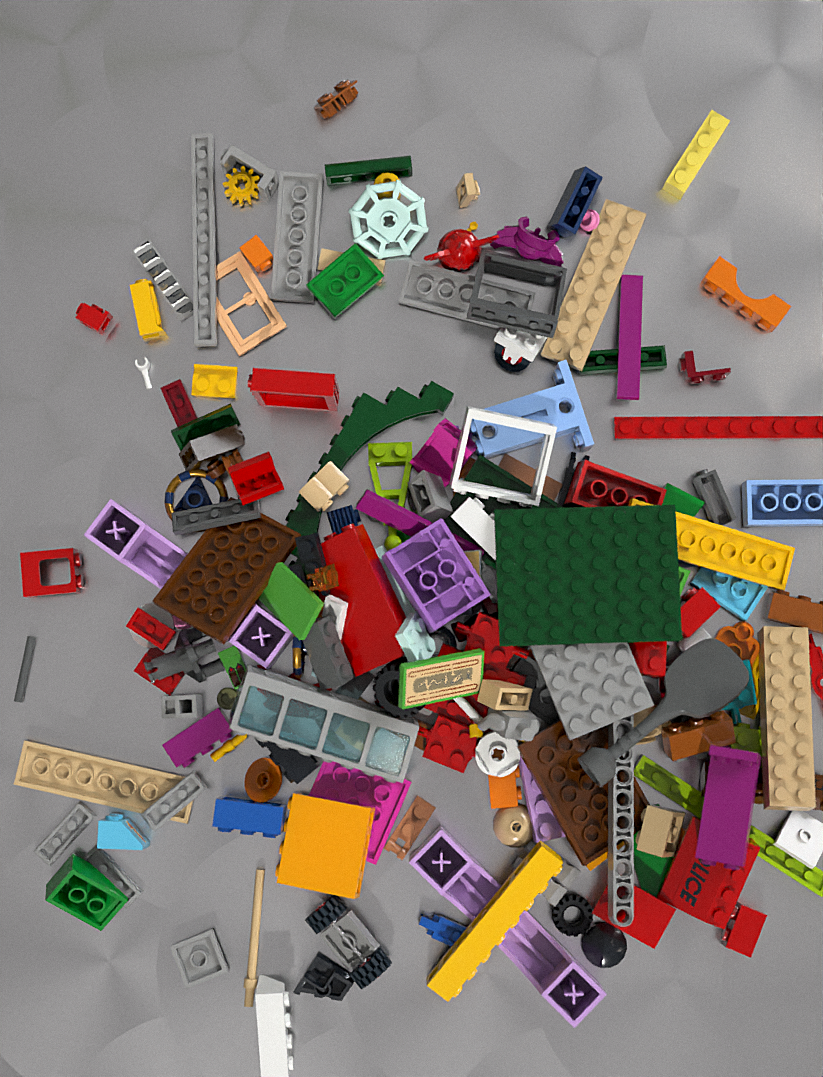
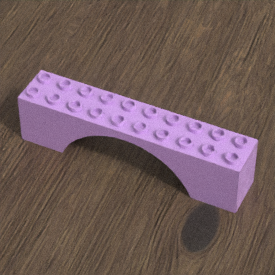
[84,499,293,669]
[409,825,607,1028]

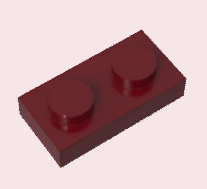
[160,379,198,427]

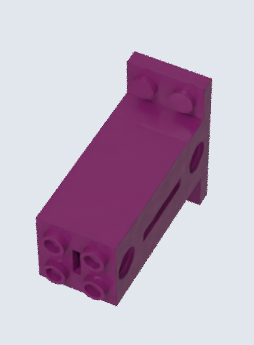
[695,745,762,870]

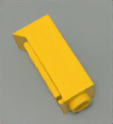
[130,279,167,340]

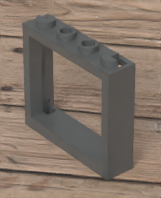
[466,249,567,338]

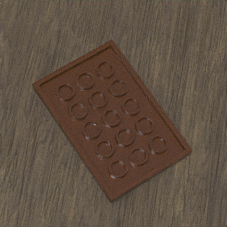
[152,497,301,645]
[517,720,650,866]

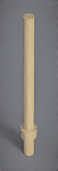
[243,869,265,1007]

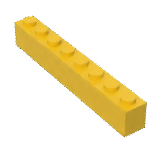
[426,840,563,1002]

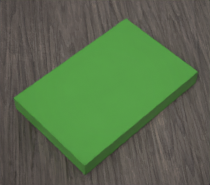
[259,562,324,640]

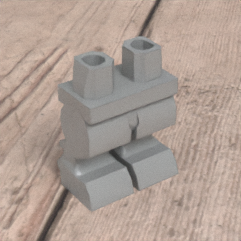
[512,840,581,907]

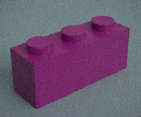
[162,707,233,768]

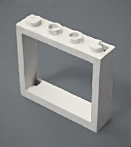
[449,406,557,507]

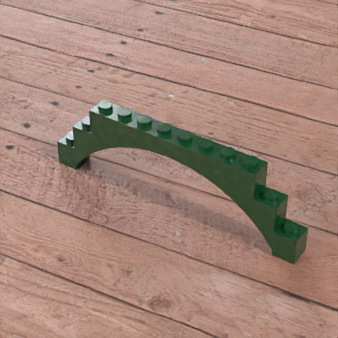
[285,380,454,599]

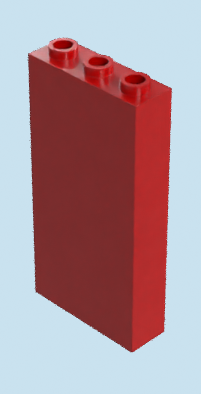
[316,523,406,677]

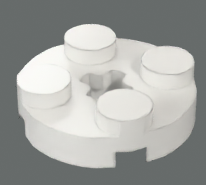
[475,731,520,777]

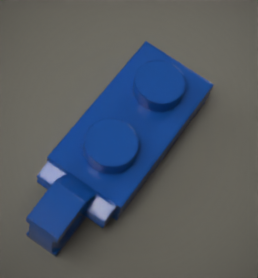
[418,914,467,946]

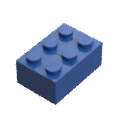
[212,796,287,838]

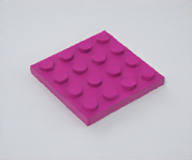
[308,746,412,865]

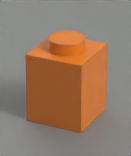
[239,234,273,273]

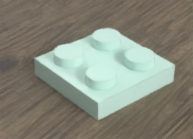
[395,611,436,662]

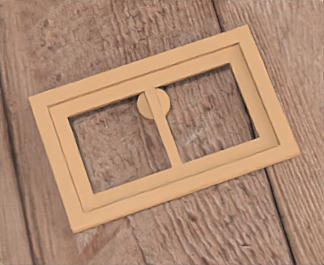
[216,251,287,356]

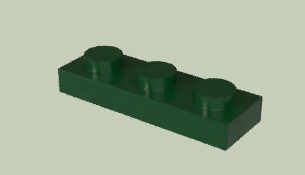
[171,403,241,451]

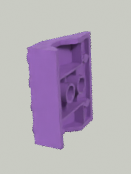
[381,518,491,634]

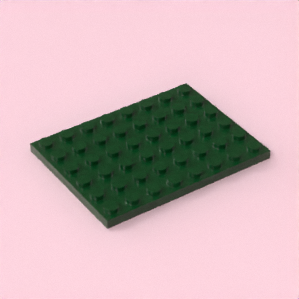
[494,505,682,647]

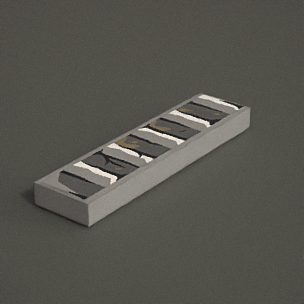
[131,239,193,322]

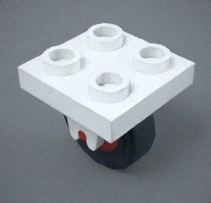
[494,327,548,372]

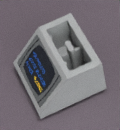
[408,470,453,523]

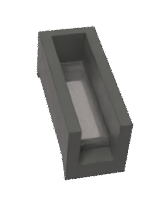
[692,469,736,526]

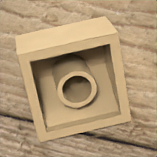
[636,805,686,857]

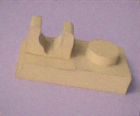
[456,173,480,209]

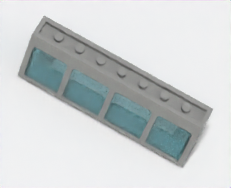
[230,664,419,783]

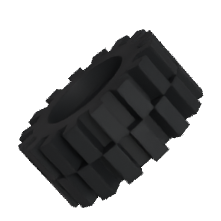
[552,894,593,937]

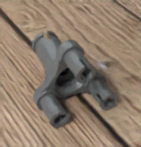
[144,628,225,683]

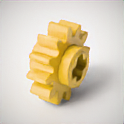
[223,166,260,206]

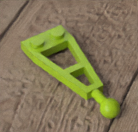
[368,442,413,551]

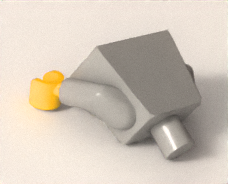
[469,707,541,743]

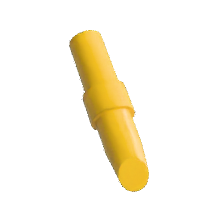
[210,734,247,762]

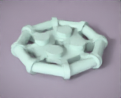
[348,179,429,260]

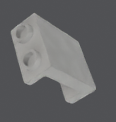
[220,144,279,202]

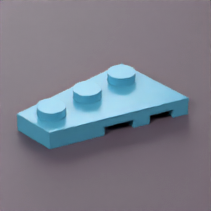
[689,567,768,622]

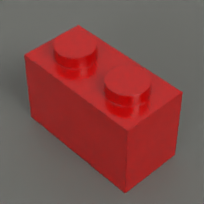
[721,902,767,958]

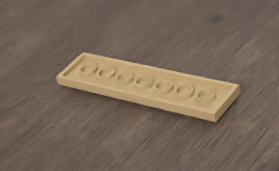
[541,199,647,371]
[14,740,194,824]

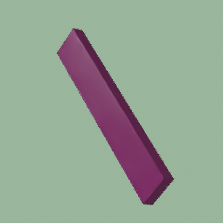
[616,275,643,400]
[356,489,485,556]

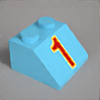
[97,813,150,850]

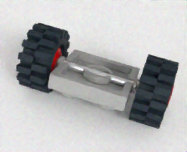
[305,895,392,990]

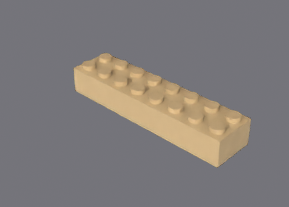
[758,626,816,811]

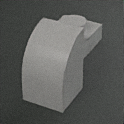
[161,694,203,719]

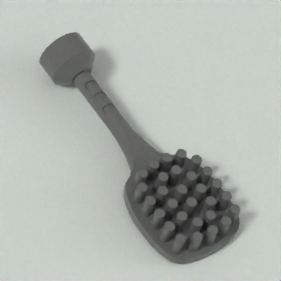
[578,638,749,787]

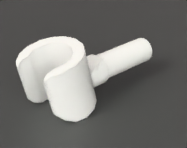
[135,357,152,389]

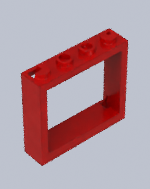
[248,368,339,411]

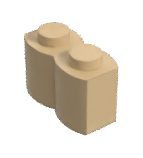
[299,461,350,512]

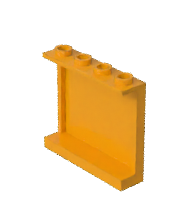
[275,793,375,899]

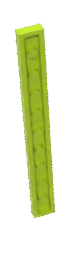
[634,755,823,897]

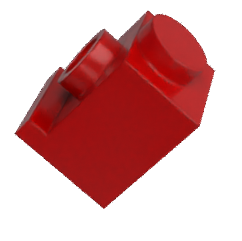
[75,303,113,335]

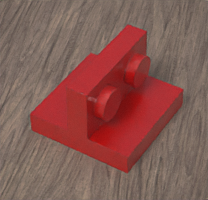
[227,451,284,505]

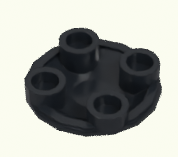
[582,923,627,968]

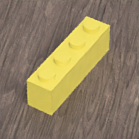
[662,110,730,200]

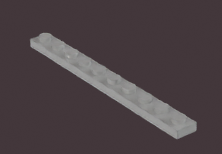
[191,133,217,347]

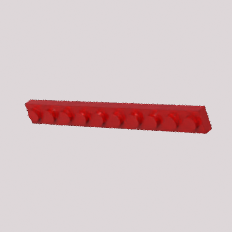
[613,416,823,440]

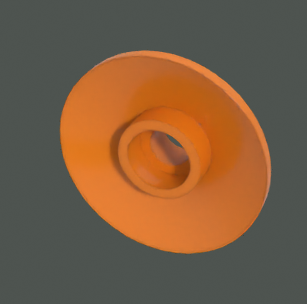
[244,758,282,803]

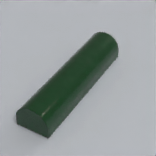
[325,155,413,185]
[578,345,667,375]

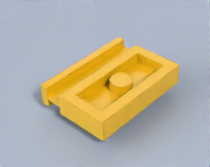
[191,364,238,400]

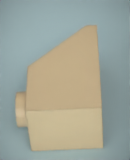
[477,679,533,711]

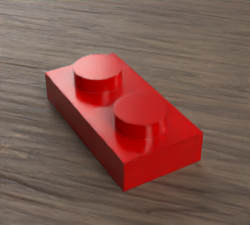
[126,608,176,650]

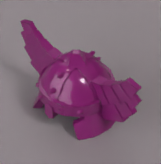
[489,216,564,267]

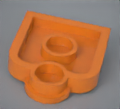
[714,621,760,666]

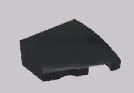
[293,952,354,1001]

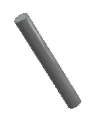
[14,636,36,703]

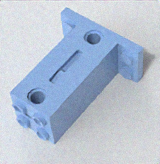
[470,360,594,459]

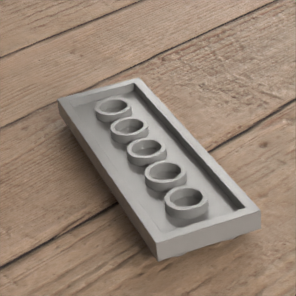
[271,171,323,303]
[398,260,536,329]

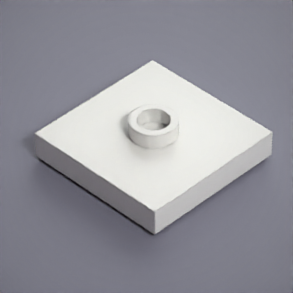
[773,810,823,869]

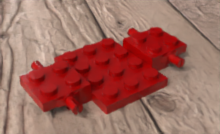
[417,611,530,773]

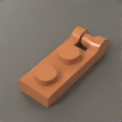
[383,795,436,860]

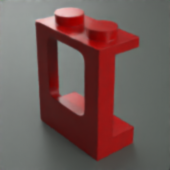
[20,548,84,598]

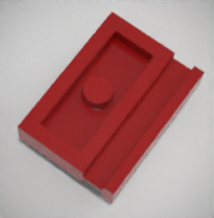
[134,647,185,696]

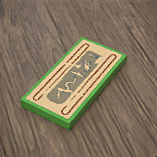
[398,649,484,709]

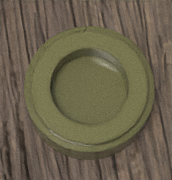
[217,687,237,710]

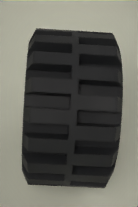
[372,656,427,719]

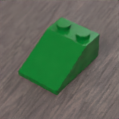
[45,854,128,931]

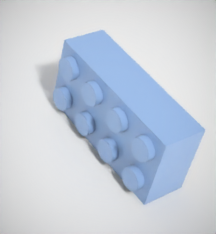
[742,479,823,527]

